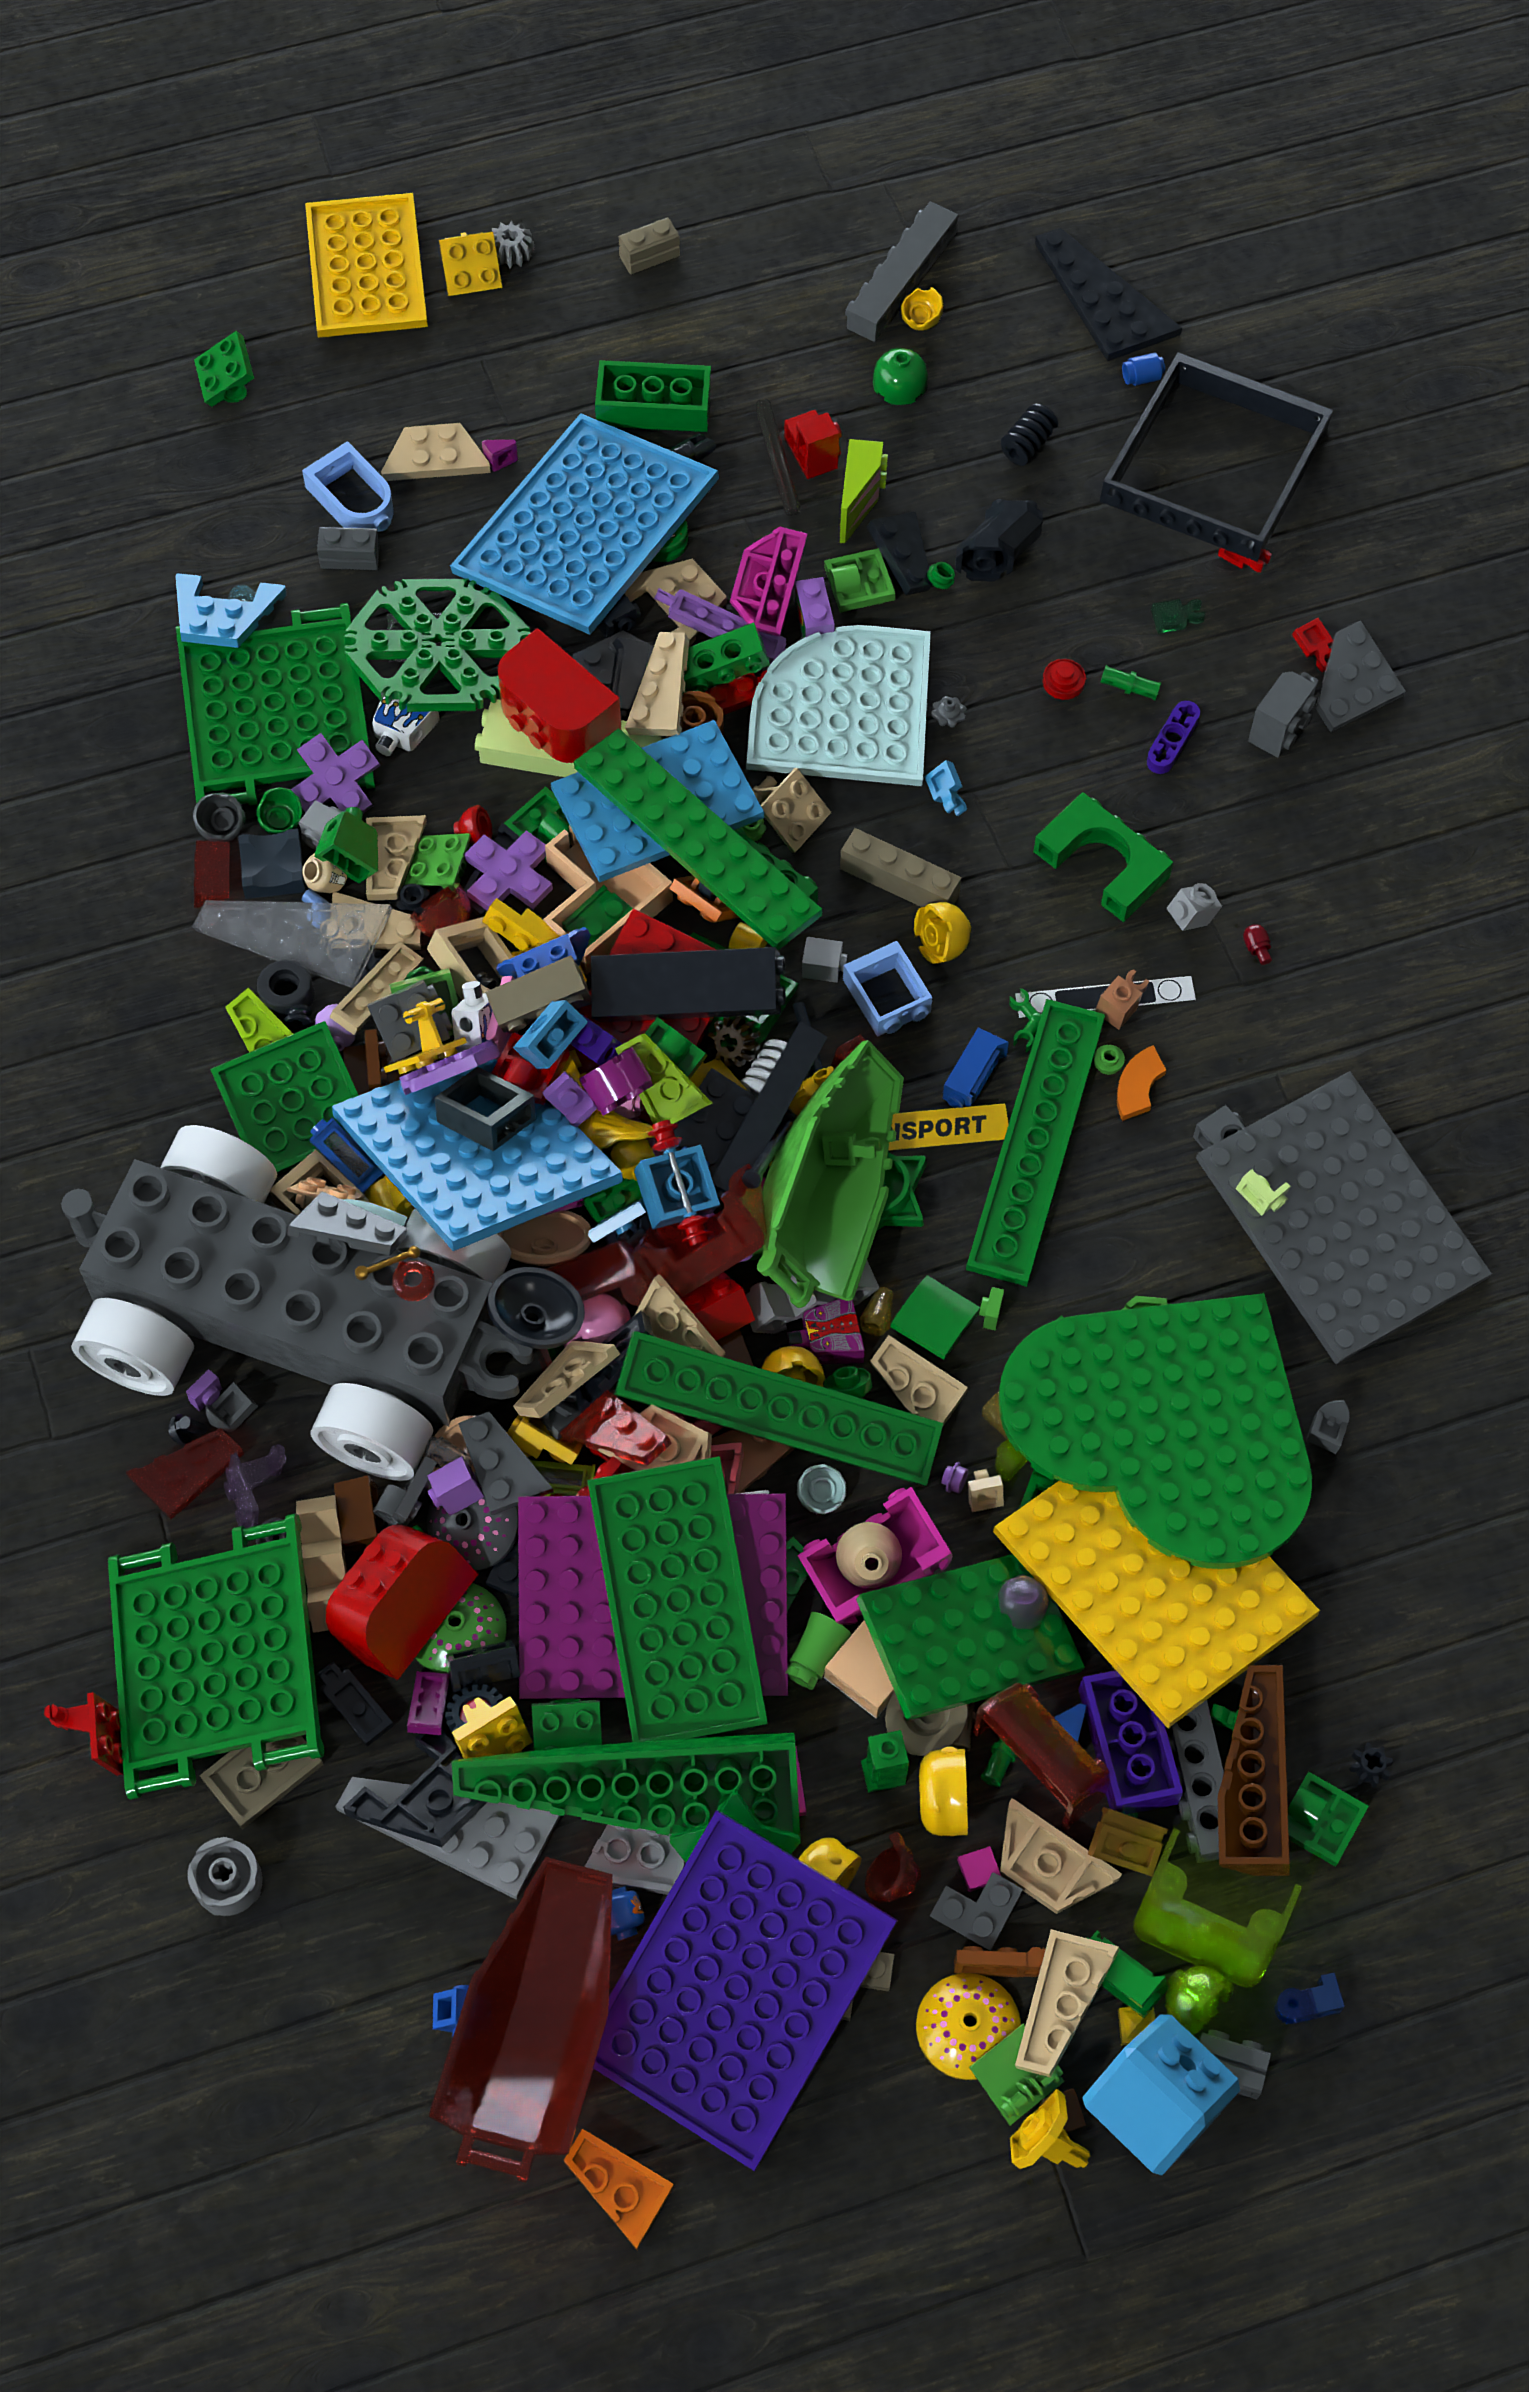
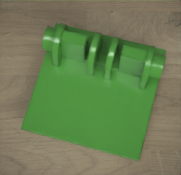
[404,833,471,896]
[969,2024,1064,2126]

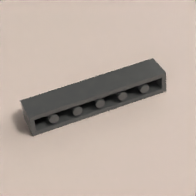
[845,201,958,342]

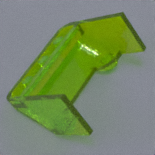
[1133,1828,1302,1987]

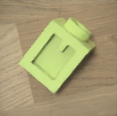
[1236,1169,1291,1216]

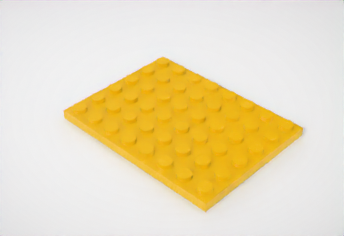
[993,1480,1320,1728]

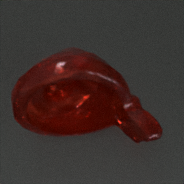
[864,1832,921,1903]

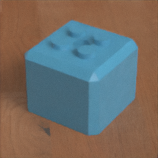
[1082,2015,1240,2175]

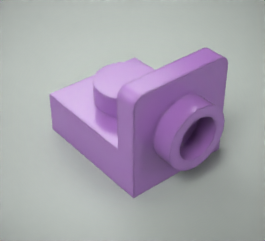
[542,1072,597,1127]

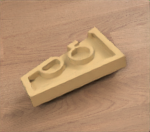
[329,892,422,950]

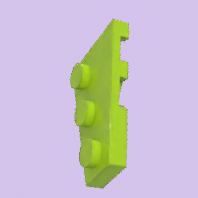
[615,1033,713,1124]

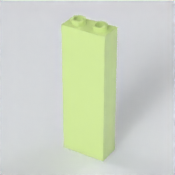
[475,699,664,777]

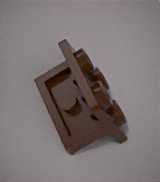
[343,1029,407,1095]

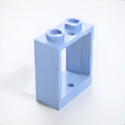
[843,941,932,1037]

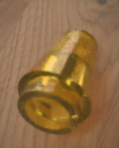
[860,1287,894,1336]

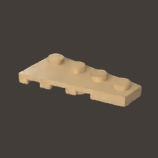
[625,632,689,736]
[1015,1929,1120,2078]

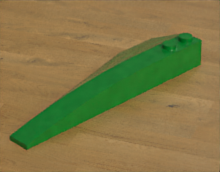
[452,1733,801,1844]

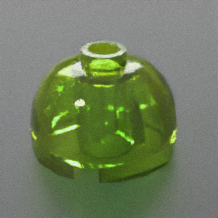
[1165,1966,1234,2035]

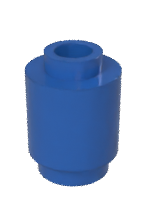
[1122,352,1165,386]

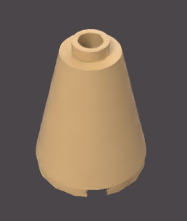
[836,1522,902,1588]

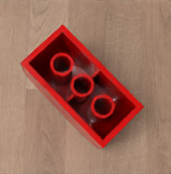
[498,628,622,763]
[326,1524,479,1680]

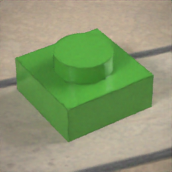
[979,1287,1004,1330]

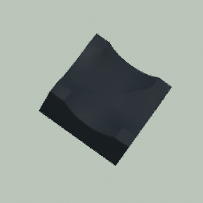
[238,829,305,899]

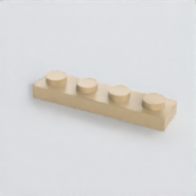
[329,941,424,1035]

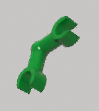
[1009,988,1042,1052]

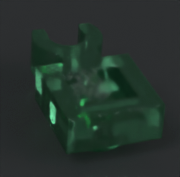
[1151,599,1205,634]

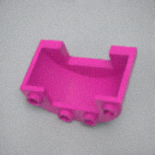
[797,1487,952,1625]

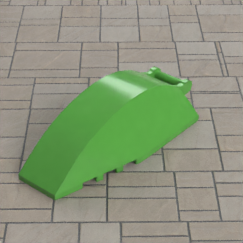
[757,1040,904,1308]

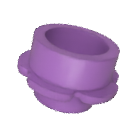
[941,1462,968,1493]

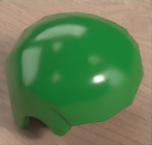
[256,787,302,835]

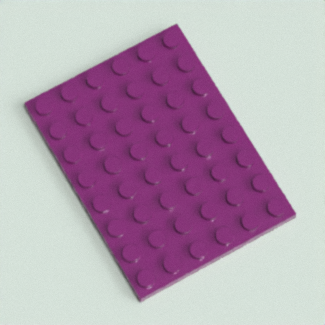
[518,1493,788,1699]

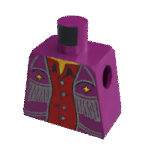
[787,1299,865,1365]

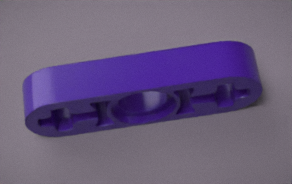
[1147,701,1200,774]

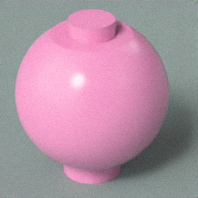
[563,1292,631,1347]

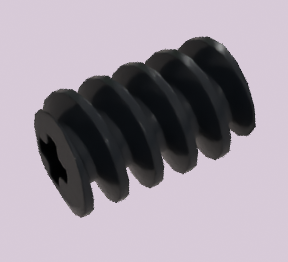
[1001,404,1058,466]

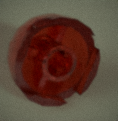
[410,883,472,938]

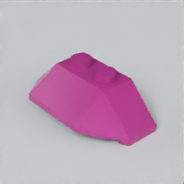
[730,527,807,637]

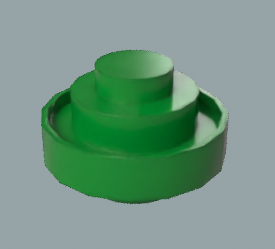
[824,1366,872,1398]

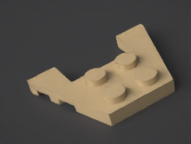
[625,558,727,647]

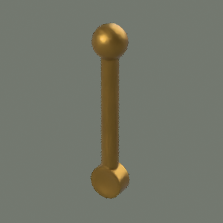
[355,1246,420,1280]

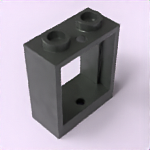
[435,1067,536,1151]

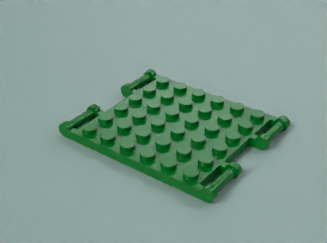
[176,603,375,806]
[108,1513,324,1800]

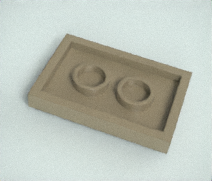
[199,1736,324,1830]

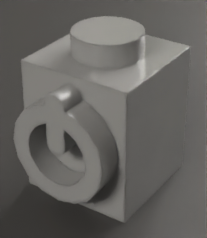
[299,800,342,850]
[1167,883,1222,931]

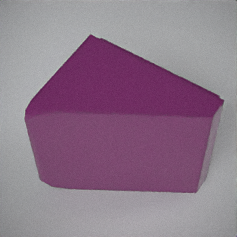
[482,439,518,472]

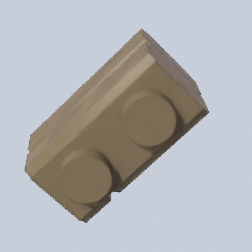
[618,217,680,274]

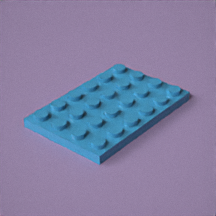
[551,720,764,883]

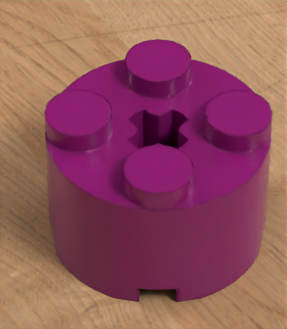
[579,1046,654,1116]

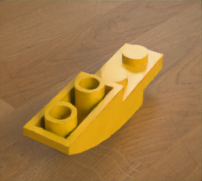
[482,898,587,982]

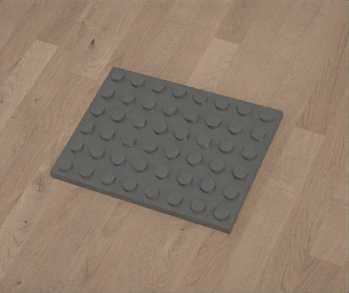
[1196,1071,1492,1365]

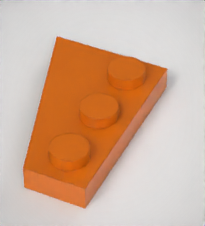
[564,2129,674,2250]

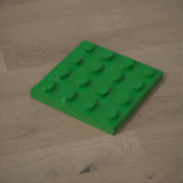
[210,1021,359,1175]

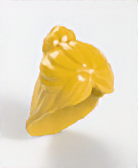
[578,1109,655,1152]

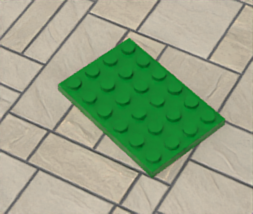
[856,1554,1085,1721]

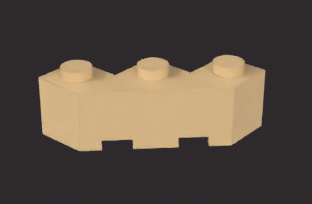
[296,1495,347,1633]

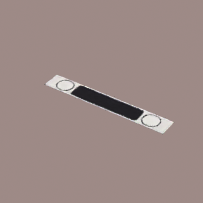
[1015,976,1196,1018]

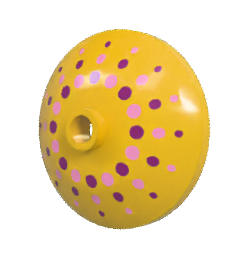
[916,1973,1021,2080]

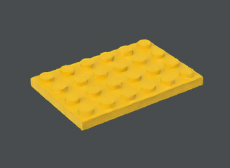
[305,193,428,338]

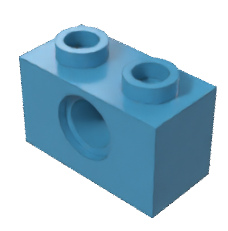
[513,1000,588,1069]

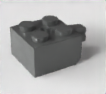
[1248,671,1318,758]

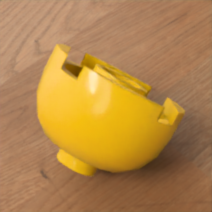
[914,902,971,964]
[761,1346,825,1387]

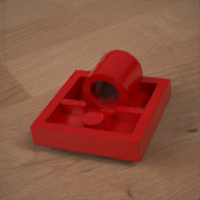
[491,1033,570,1105]

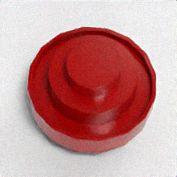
[1042,659,1086,700]

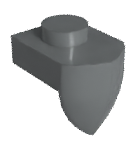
[205,1382,258,1432]
[1306,1400,1350,1454]

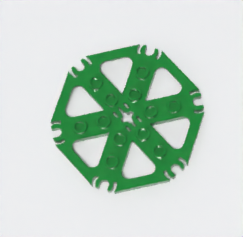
[344,579,531,712]

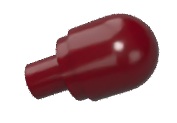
[1243,924,1272,965]

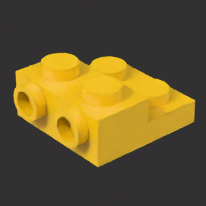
[507,1414,586,1465]

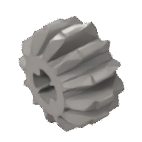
[492,220,534,268]

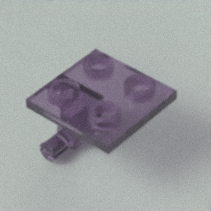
[224,1444,286,1528]

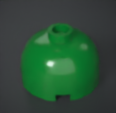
[873,348,928,405]

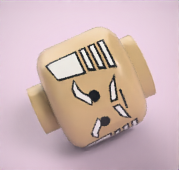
[302,854,347,893]

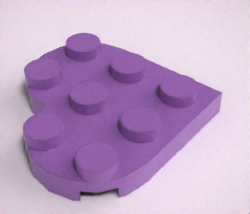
[399,1039,501,1095]

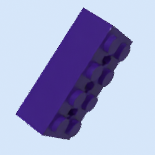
[1079,1670,1183,1815]

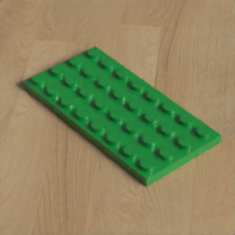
[587,1456,768,1742]

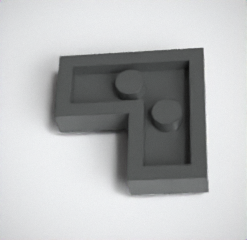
[930,1872,1024,1951]

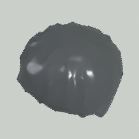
[193,793,246,844]

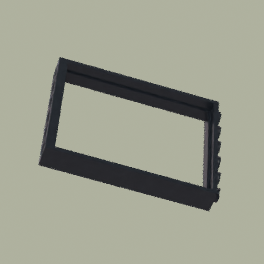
[1100,353,1333,562]

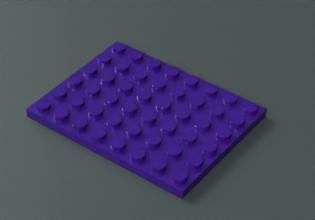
[575,1810,898,2171]

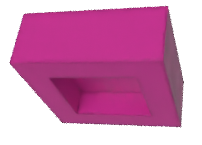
[957,1846,1001,1892]

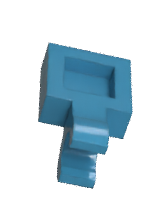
[924,760,967,816]

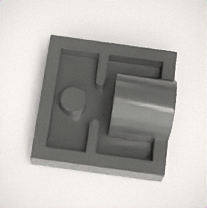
[373,1456,437,1528]

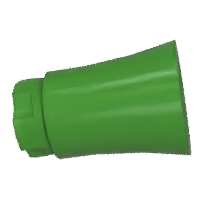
[785,1612,852,1690]

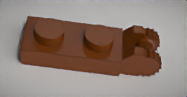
[954,1946,1046,1977]

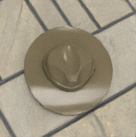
[885,1692,968,1756]

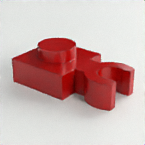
[1292,618,1333,672]

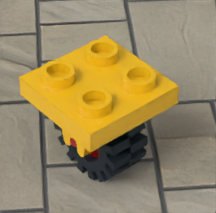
[445,1684,532,1759]

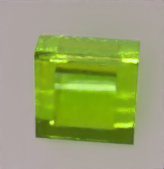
[994,1440,1028,1482]

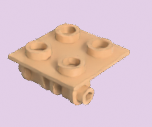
[287,1177,365,1209]

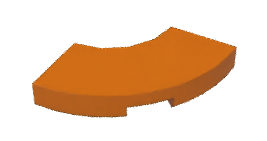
[1117,1045,1166,1121]

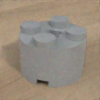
[188,1837,263,1916]

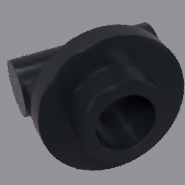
[168,1414,207,1446]

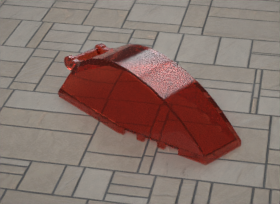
[429,1857,613,2183]

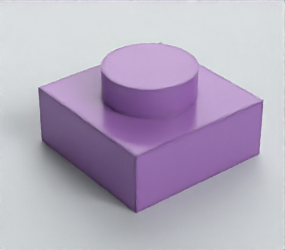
[186,1370,222,1412]

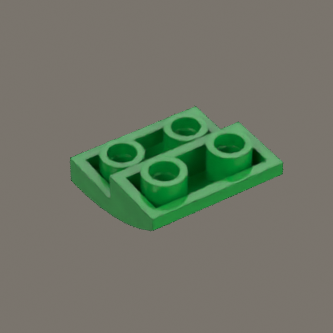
[890,1275,980,1360]

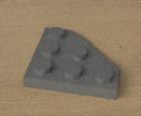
[1315,620,1406,732]

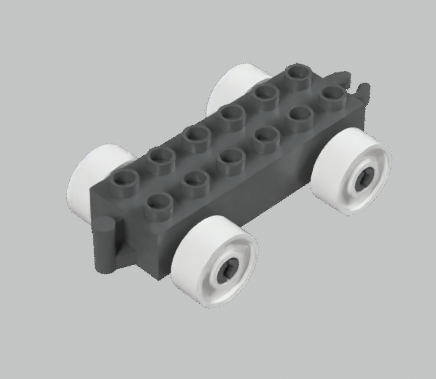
[61,1125,534,1481]

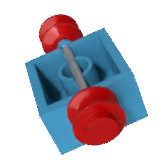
[634,1120,720,1247]

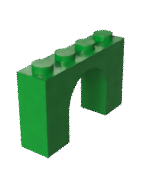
[1033,792,1173,922]

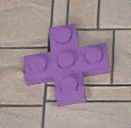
[291,733,380,813]
[464,831,553,911]

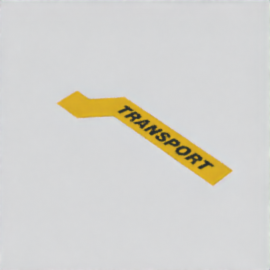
[769,1103,1009,1167]

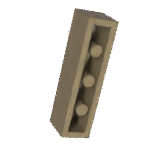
[840,828,962,907]

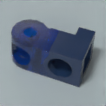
[1274,1973,1345,2024]

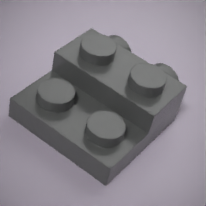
[367,979,453,1062]

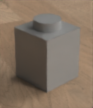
[802,937,847,983]

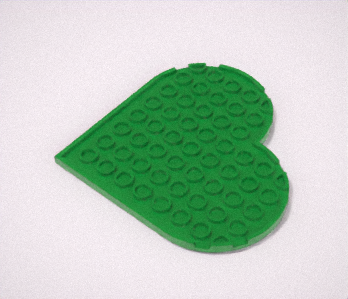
[998,1293,1312,1569]

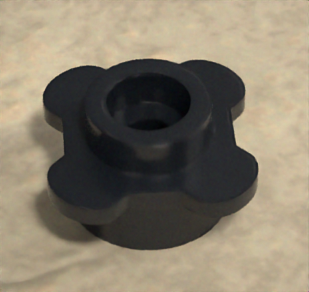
[397,884,430,914]

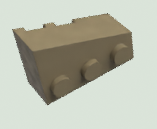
[485,955,591,1033]

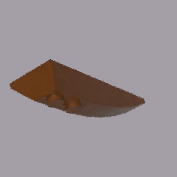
[1218,1665,1290,1876]

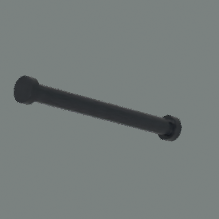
[742,1112,797,1189]

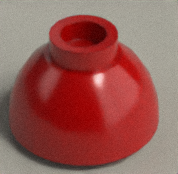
[454,805,492,845]

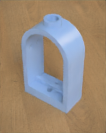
[302,441,393,532]

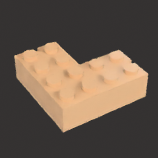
[543,825,673,975]

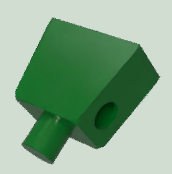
[314,807,378,884]

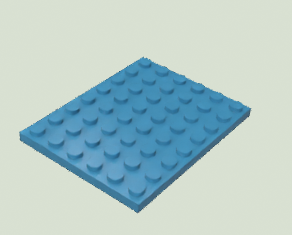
[450,413,719,635]
[332,1059,623,1251]

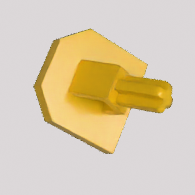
[1010,2089,1090,2169]

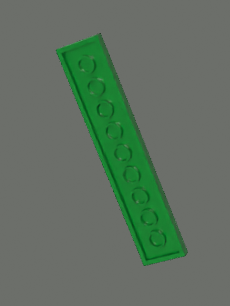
[574,728,822,950]
[966,999,1105,1287]
[615,1331,943,1486]

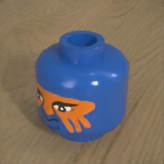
[595,1886,645,1941]

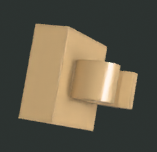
[968,1469,1004,1512]

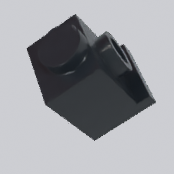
[597,593,641,638]

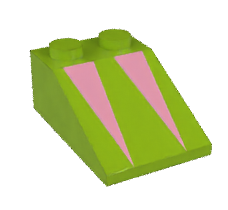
[840,439,888,543]

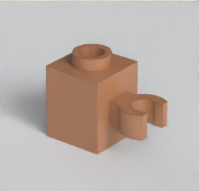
[1095,969,1149,1030]

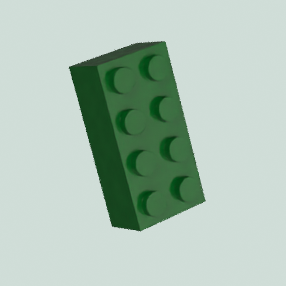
[595,360,711,432]

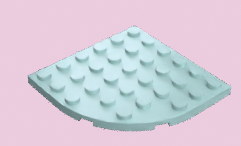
[746,625,930,786]

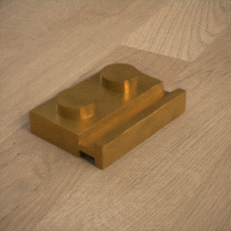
[1088,1807,1168,1876]

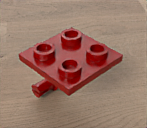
[44,1692,123,1776]

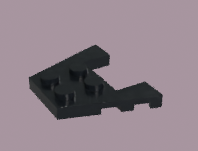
[343,1728,487,1847]

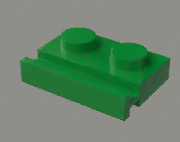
[562,885,633,948]

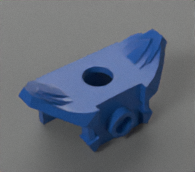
[496,927,591,979]

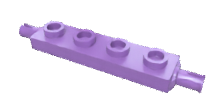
[654,588,787,664]

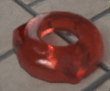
[392,1260,435,1301]

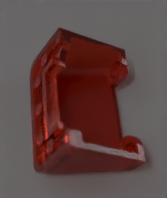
[632,1163,767,1298]

